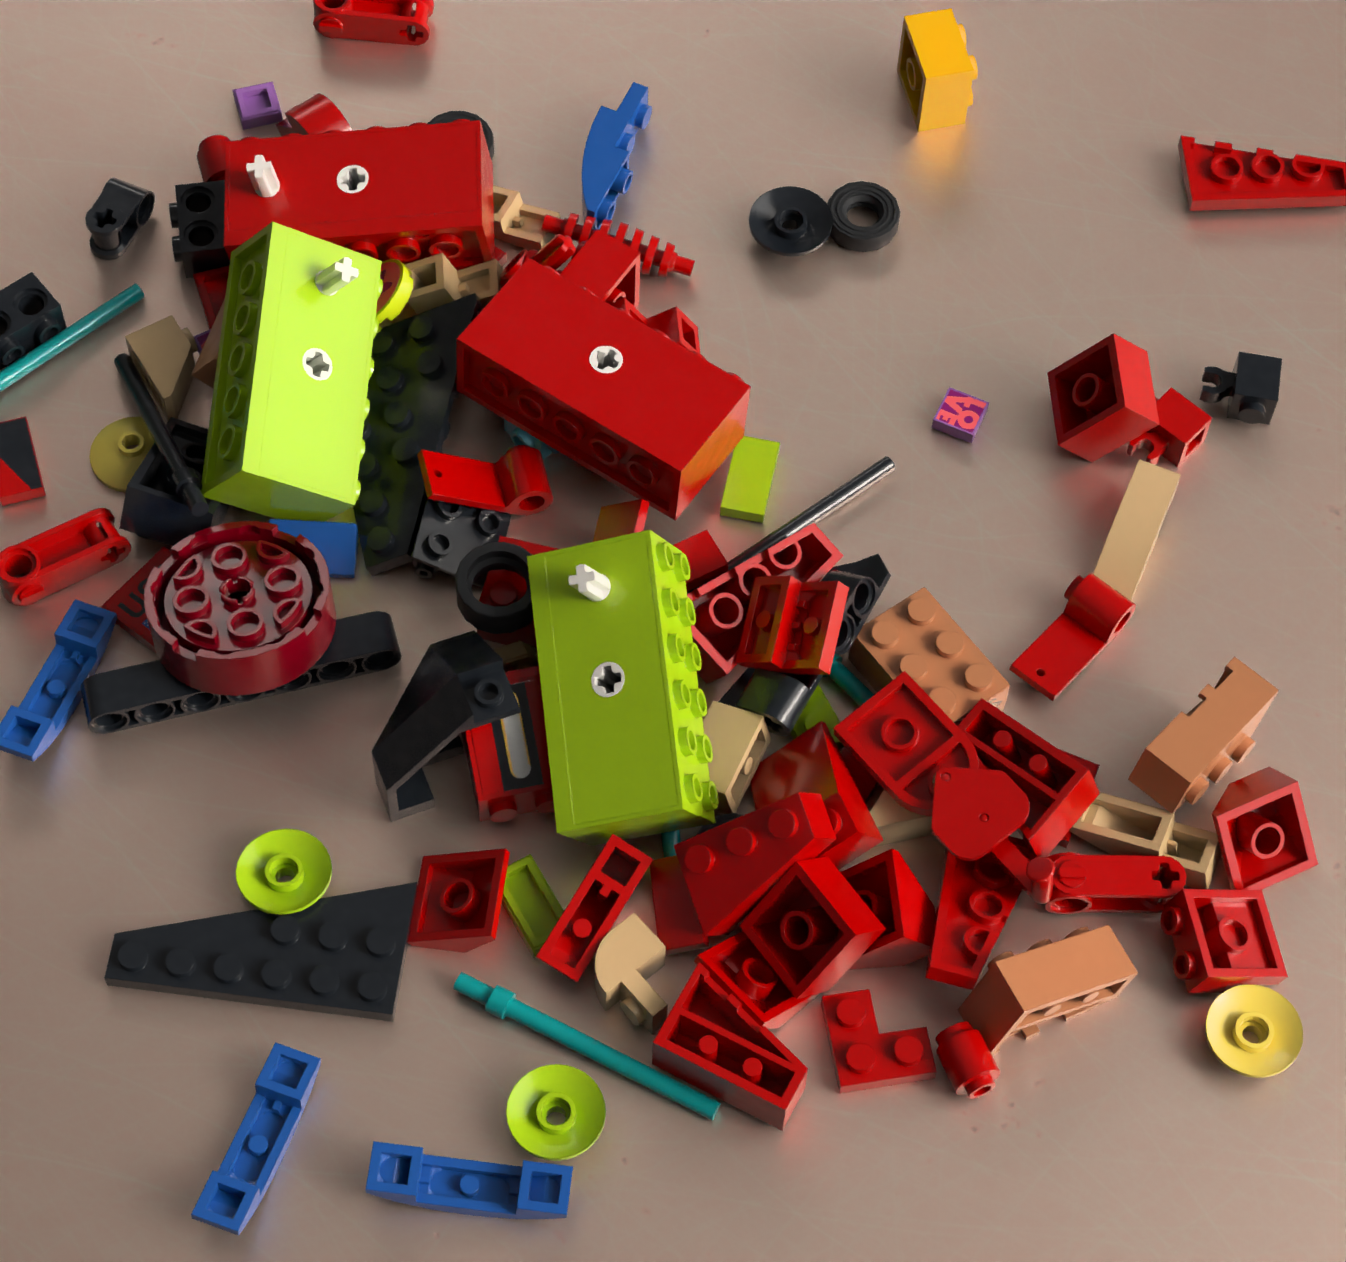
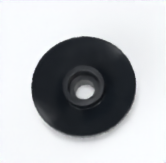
[749,186,833,257]

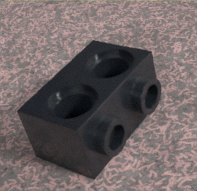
[169,180,230,278]
[0,272,67,370]

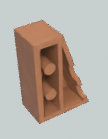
[958,925,1138,1056]

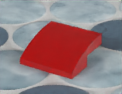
[736,575,849,675]

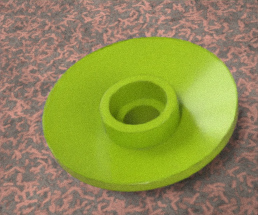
[236,829,332,915]
[506,1064,606,1161]

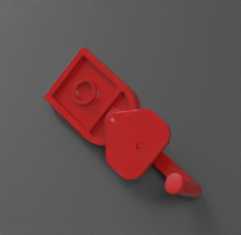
[833,671,1055,904]

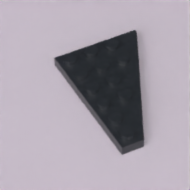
[353,293,483,576]

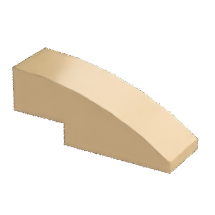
[1093,459,1181,600]
[1069,792,1222,889]

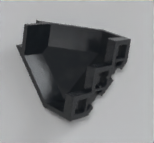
[372,630,520,822]

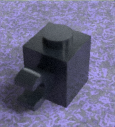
[1200,352,1282,425]

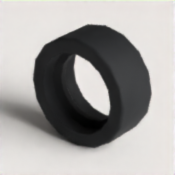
[455,542,534,634]

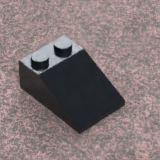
[119,417,230,546]

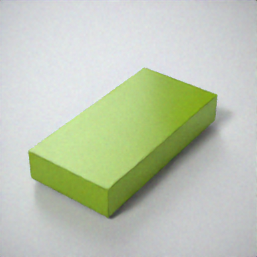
[720,436,780,523]
[502,854,564,958]

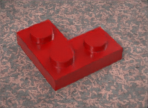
[821,989,937,1094]

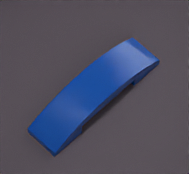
[0,599,117,762]
[191,1042,321,1236]
[365,1141,573,1219]

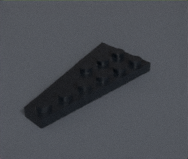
[104,882,417,1022]

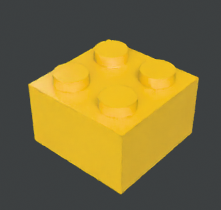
[897,8,978,132]

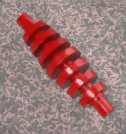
[541,213,695,278]

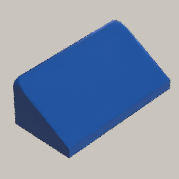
[267,519,359,578]

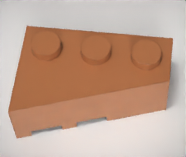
[1128,656,1279,814]

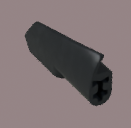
[718,554,891,736]

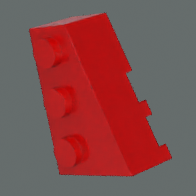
[958,698,1100,857]
[673,792,837,936]
[652,962,808,1131]

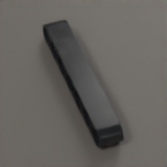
[80,611,402,734]

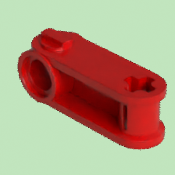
[313,0,434,46]
[0,508,132,606]
[1045,852,1187,914]

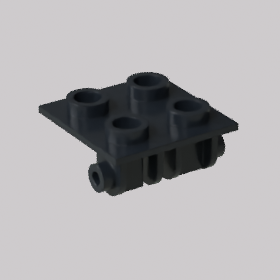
[411,497,511,588]

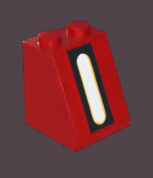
[461,666,555,822]

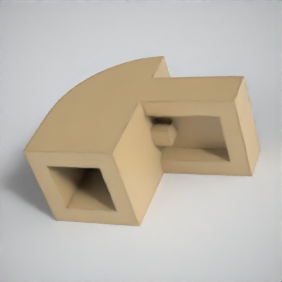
[405,253,503,314]
[595,912,668,1034]

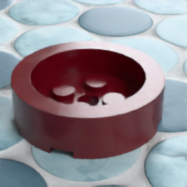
[144,521,336,696]

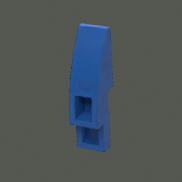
[582,82,652,230]

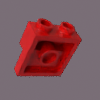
[1160,889,1288,993]

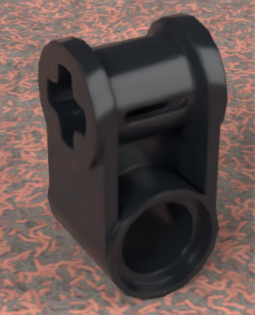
[85,177,155,260]

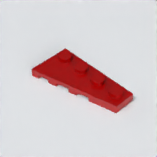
[1178,135,1346,211]
[925,836,1036,990]

